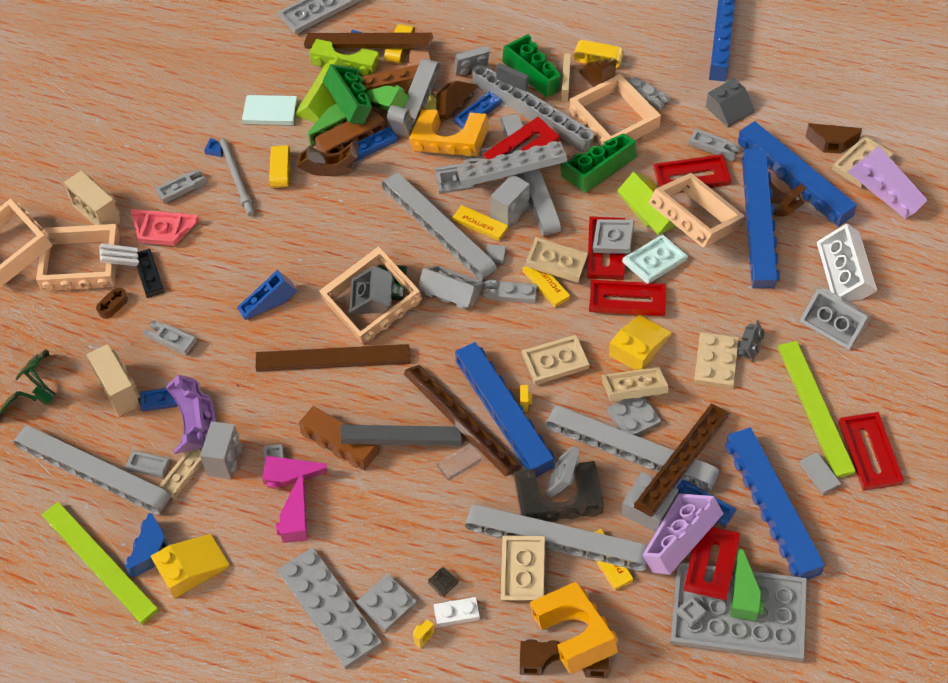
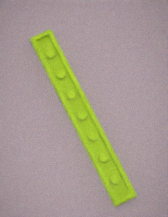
[778,341,855,479]
[41,502,159,625]

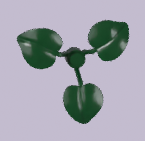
[0,349,56,417]

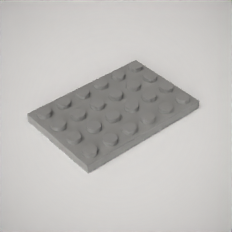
[670,562,807,662]

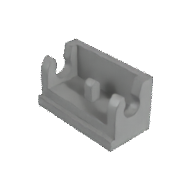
[435,162,474,194]

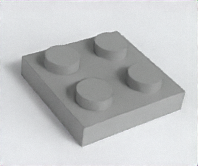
[454,46,490,76]
[593,220,634,253]
[606,396,661,436]
[545,446,580,498]
[356,574,417,633]

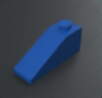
[237,270,298,320]

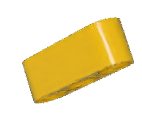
[384,24,415,64]
[573,40,624,68]
[269,145,290,188]

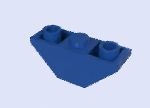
[125,513,169,578]

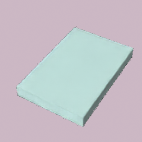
[242,95,298,125]
[622,234,688,284]

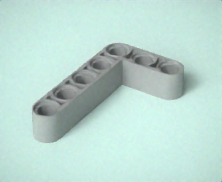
[387,58,440,138]

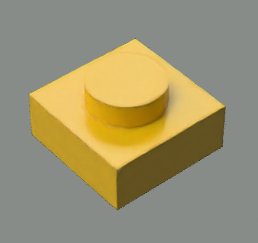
[520,385,532,412]
[413,619,435,648]

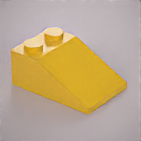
[609,315,672,370]
[151,534,230,599]

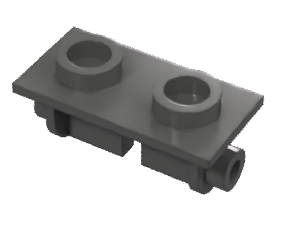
[737,320,764,362]

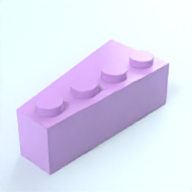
[848,146,927,219]
[642,494,723,575]

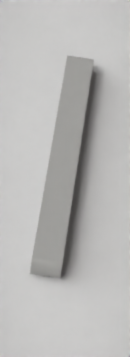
[472,65,594,152]
[500,113,561,236]
[381,172,497,281]
[545,406,719,491]
[13,425,171,515]
[464,505,647,571]

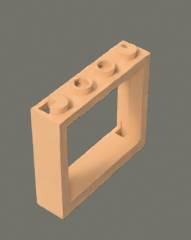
[569,74,661,146]
[648,173,745,248]
[0,199,53,287]
[36,224,120,291]
[319,246,422,344]

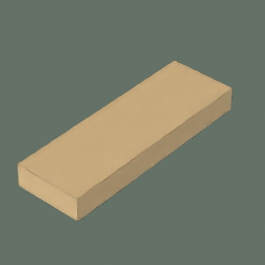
[561,53,571,102]
[158,448,203,501]

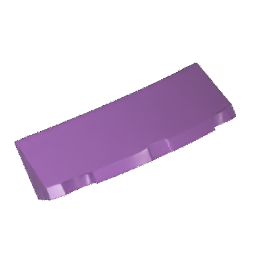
[166,375,216,454]

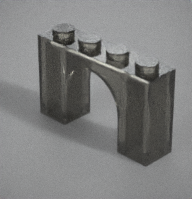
[514,461,604,522]

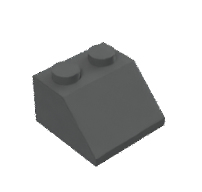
[706,78,755,127]
[349,266,392,314]

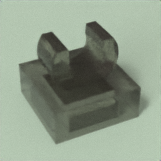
[428,567,458,597]

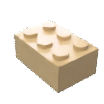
[63,171,121,225]
[86,344,140,417]

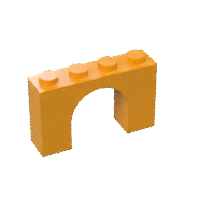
[409,109,489,157]
[530,582,619,674]

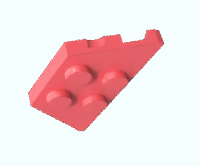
[130,209,199,246]

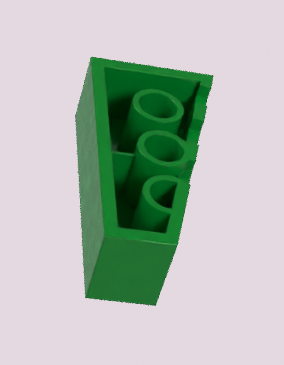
[502,34,561,98]
[323,64,372,124]
[560,133,637,193]

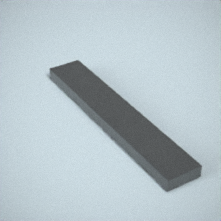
[340,425,462,446]

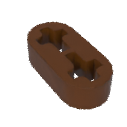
[96,288,128,319]

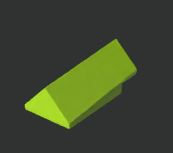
[295,57,348,123]
[617,171,677,235]

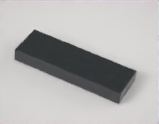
[136,248,165,298]

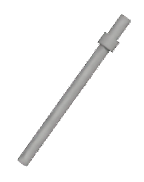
[219,138,254,216]

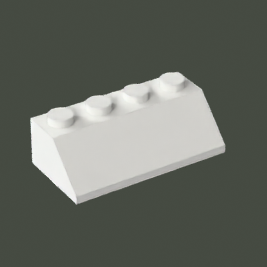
[817,224,877,301]

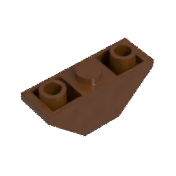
[579,58,616,87]
[436,81,478,120]
[806,123,862,154]

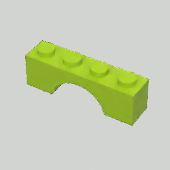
[309,39,380,76]

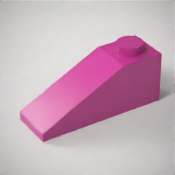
[262,456,327,489]
[276,476,308,543]

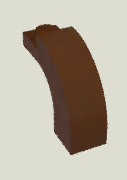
[297,142,358,177]
[769,182,806,217]

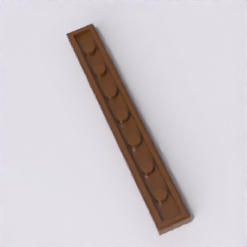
[304,33,433,49]
[255,344,410,372]
[404,365,521,477]
[634,403,729,517]

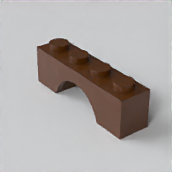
[520,639,609,679]

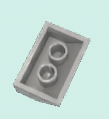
[418,265,485,309]
[799,287,873,350]

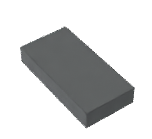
[496,63,529,91]

